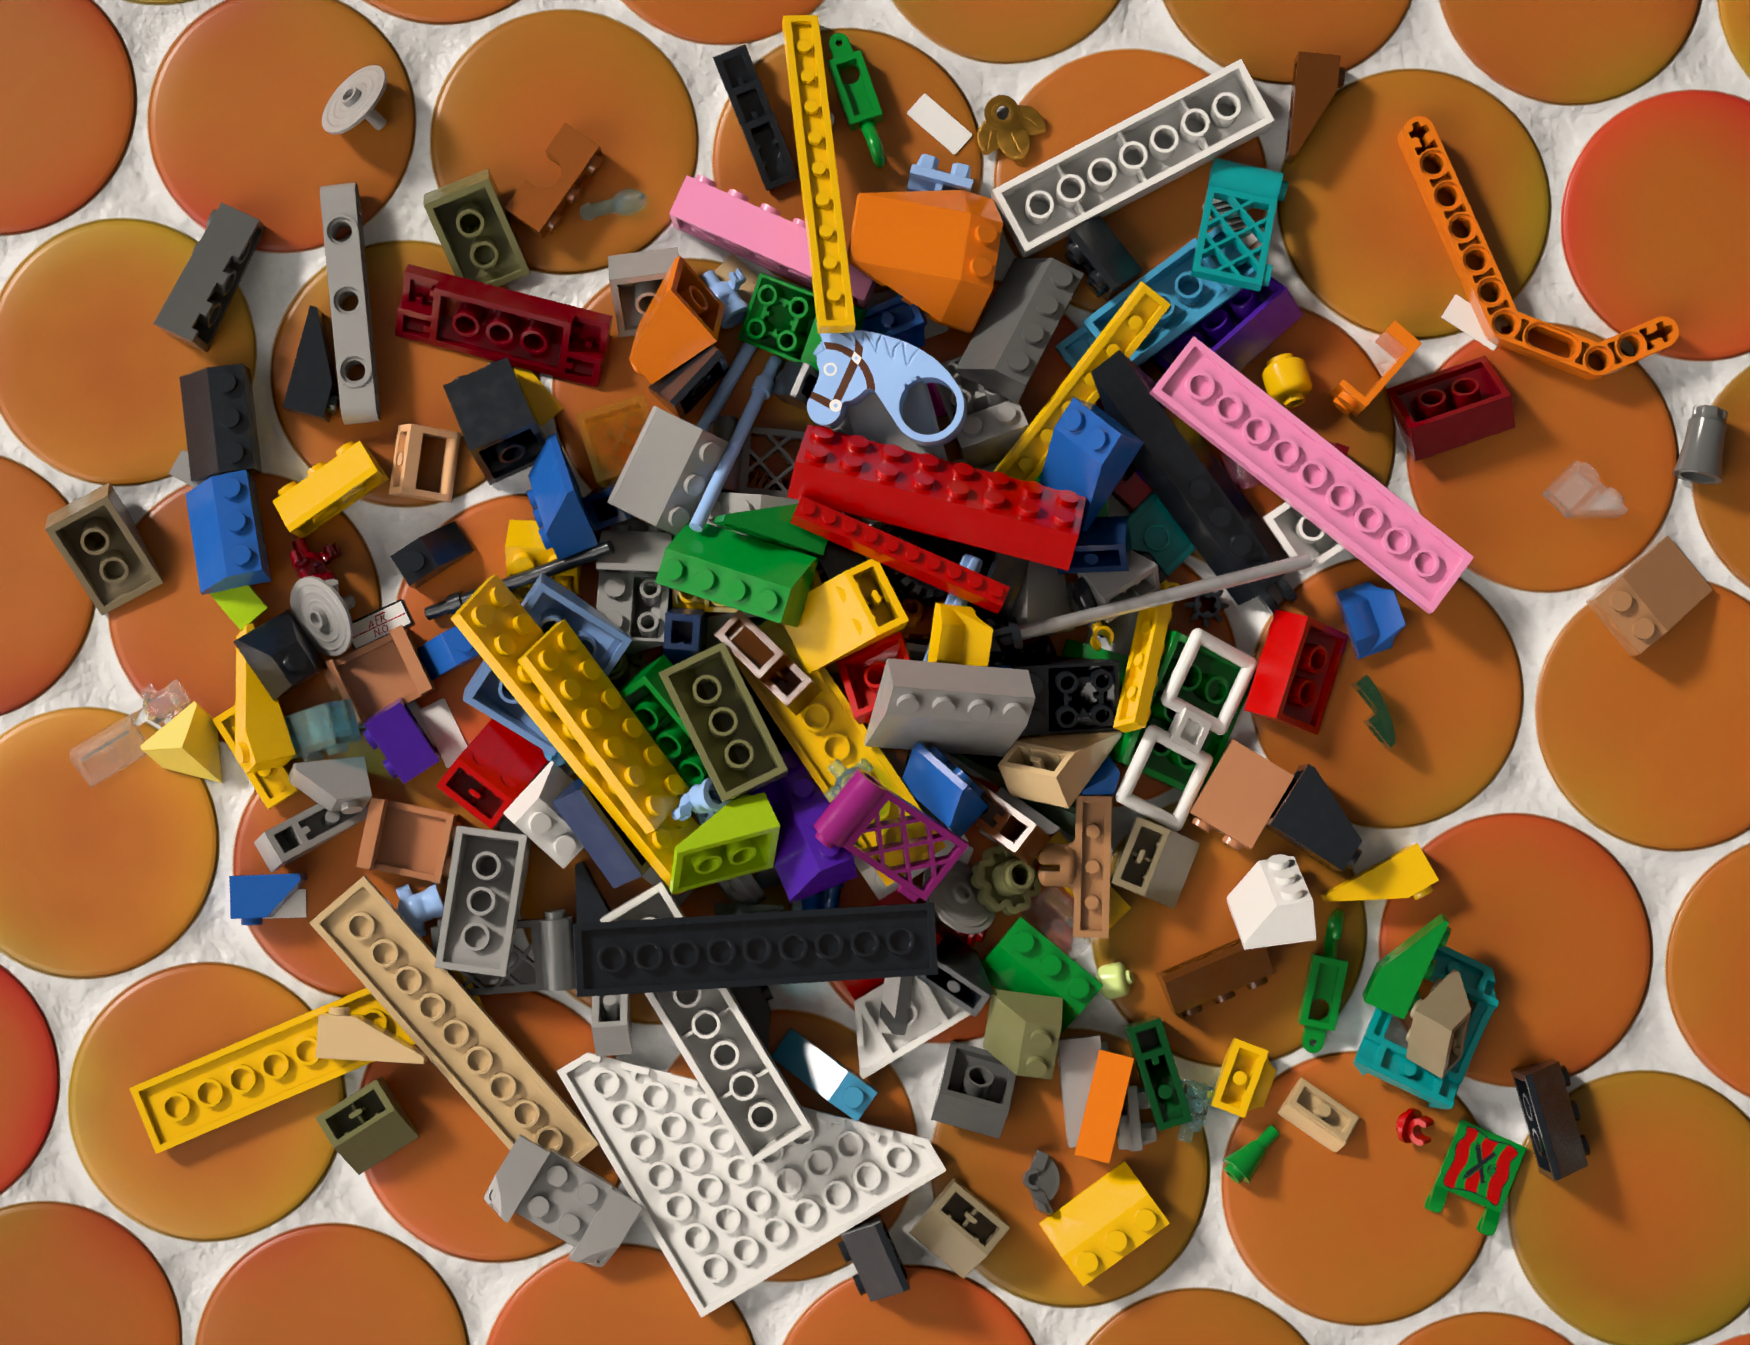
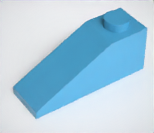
[771,1028,878,1122]

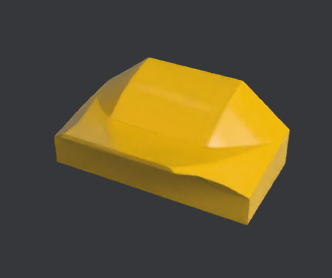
[927,602,993,667]
[1210,1038,1277,1118]

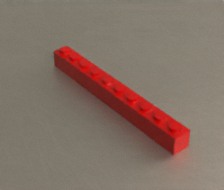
[790,496,1010,614]

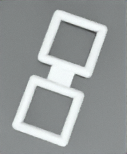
[1115,628,1257,831]

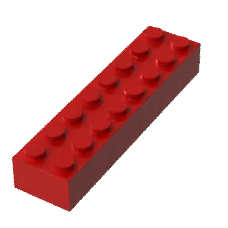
[787,424,1086,571]

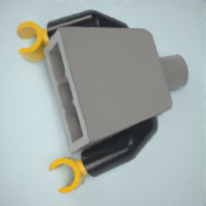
[1075,549,1180,651]

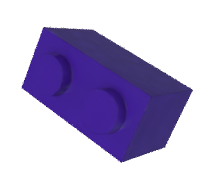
[363,697,440,784]

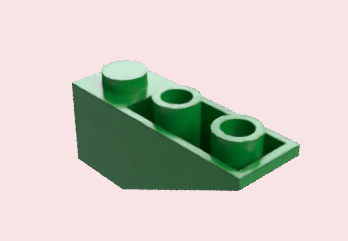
[1362,914,1451,1019]

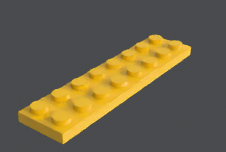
[727,620,946,887]

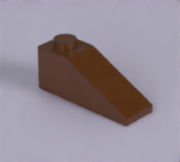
[1284,51,1345,163]
[960,768,1051,866]

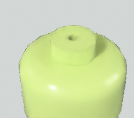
[1096,962,1134,1000]

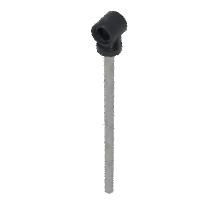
[981,553,1312,665]

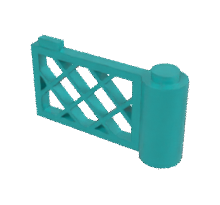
[1191,157,1288,292]

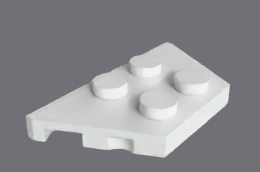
[854,976,971,1080]

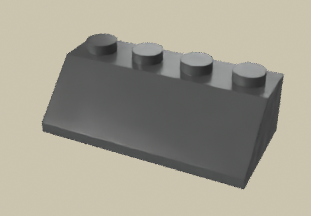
[955,258,1084,403]

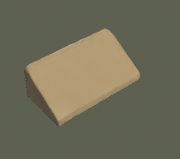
[1278,1077,1360,1152]

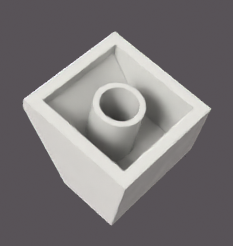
[1263,502,1344,576]
[503,761,584,869]

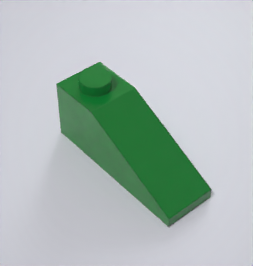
[714,504,828,557]

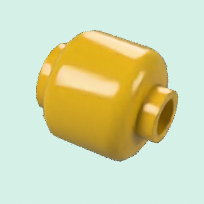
[1261,353,1313,408]

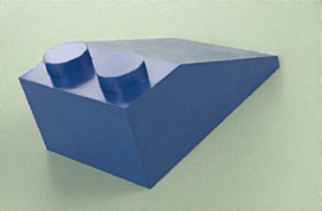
[1039,397,1144,532]

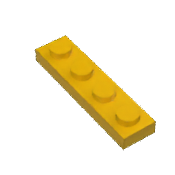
[1113,602,1173,733]

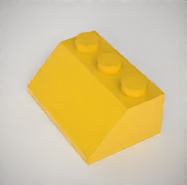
[273,441,389,538]
[1039,1161,1170,1287]

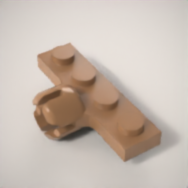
[1038,794,1112,938]

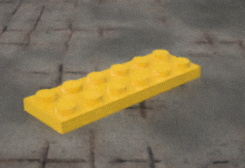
[517,619,690,834]

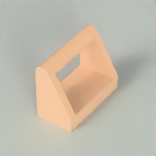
[389,423,461,503]

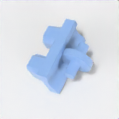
[906,154,973,192]

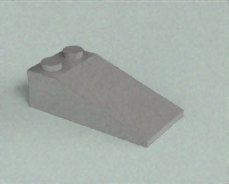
[435,826,532,977]

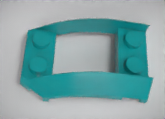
[1353,946,1499,1110]

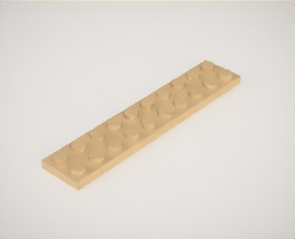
[310,875,599,1163]

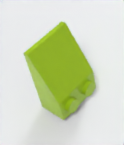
[669,792,780,894]

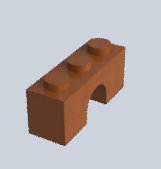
[505,122,603,238]

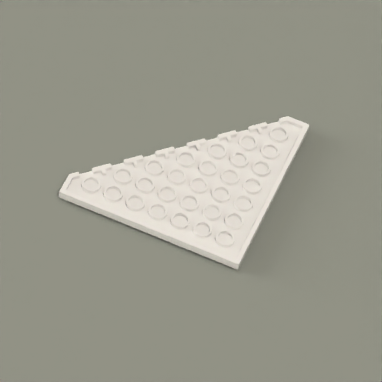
[557,1052,947,1318]

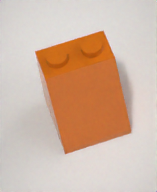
[629,256,725,384]

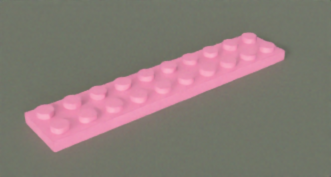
[1149,337,1474,614]

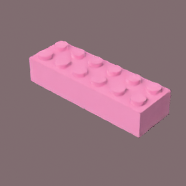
[669,175,877,309]

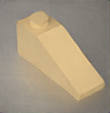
[316,1007,429,1064]

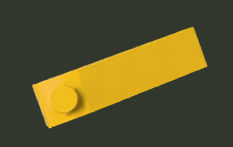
[234,623,296,774]

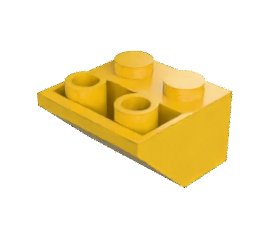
[505,520,581,601]

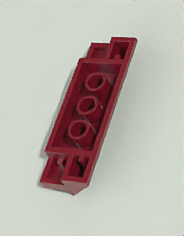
[395,264,613,388]

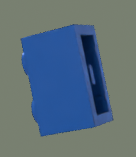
[902,742,989,837]

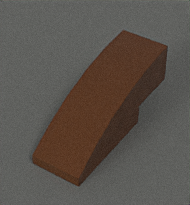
[714,610,822,716]

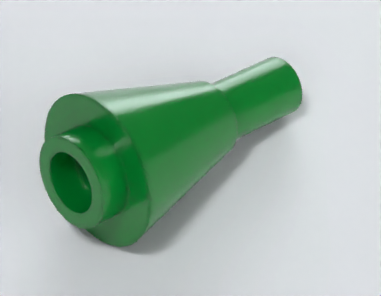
[1223,1125,1280,1184]

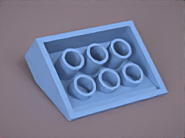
[463,573,633,756]

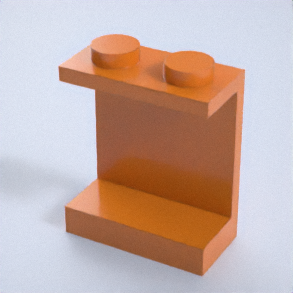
[1329,320,1422,417]

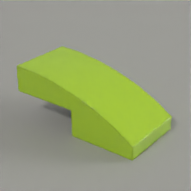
[197,577,269,631]

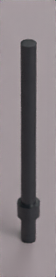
[424,540,615,621]

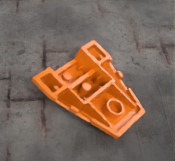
[847,190,1003,333]

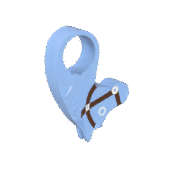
[807,322,967,447]

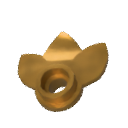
[977,95,1046,162]

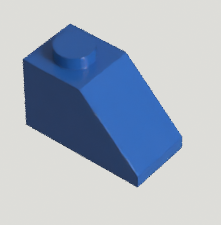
[417,626,481,681]
[229,873,307,925]

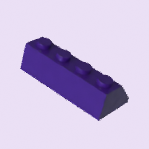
[1149,277,1303,375]
[747,745,857,903]

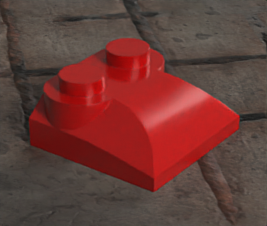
[837,631,911,725]

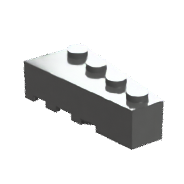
[153,202,266,352]

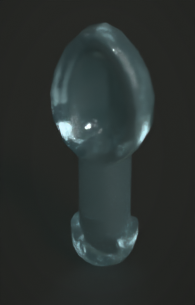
[580,189,647,221]

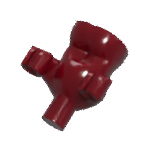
[289,538,341,583]

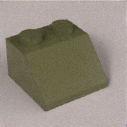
[983,989,1063,1080]

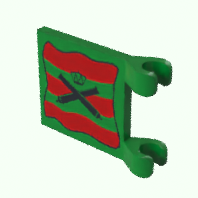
[1424,1119,1527,1236]

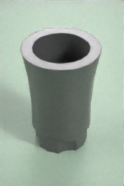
[1672,405,1728,485]

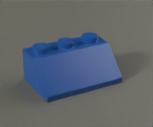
[526,433,598,561]
[185,470,271,595]

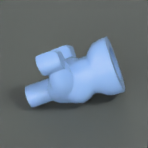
[702,268,749,329]
[672,778,732,821]
[396,884,444,937]

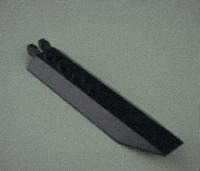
[1091,350,1298,616]

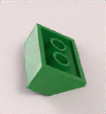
[981,916,1103,1034]

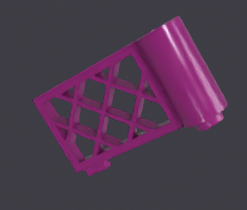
[813,768,969,902]

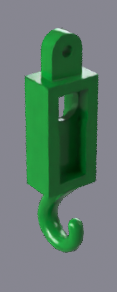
[827,33,886,168]
[1297,909,1349,1053]

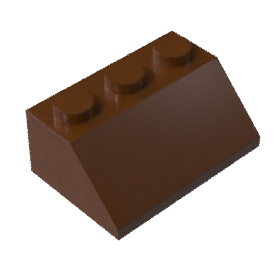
[1156,938,1274,1018]

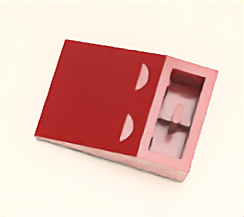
[436,719,550,830]

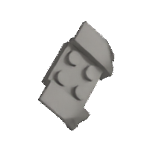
[484,1134,643,1267]

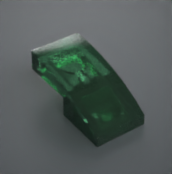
[1351,675,1396,748]

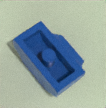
[861,295,928,348]
[1334,581,1406,660]

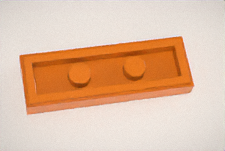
[1074,1049,1134,1164]

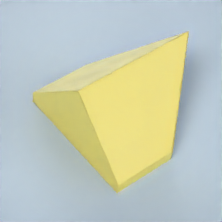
[140,700,222,783]

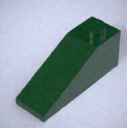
[1123,1015,1193,1132]

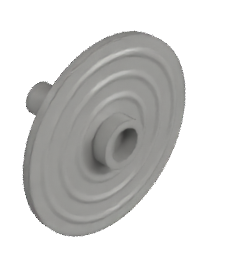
[322,65,387,135]
[290,576,356,656]
[923,860,995,934]

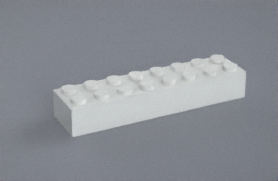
[991,59,1275,258]
[600,880,812,1167]

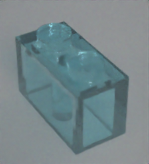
[284,699,362,762]

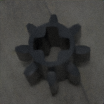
[1183,590,1229,628]

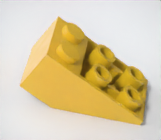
[783,559,909,675]

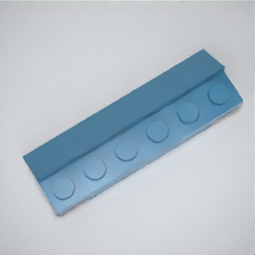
[1055,226,1259,370]

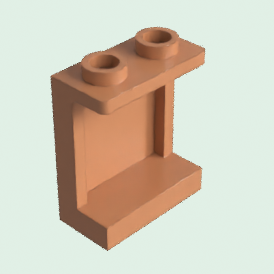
[324,625,437,727]
[1189,739,1294,851]
[356,797,463,884]

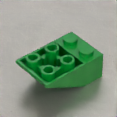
[738,273,867,371]

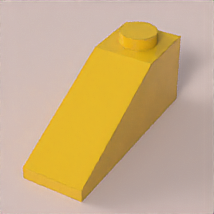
[1321,843,1439,902]

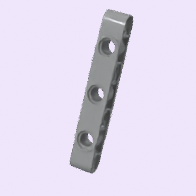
[320,182,381,425]

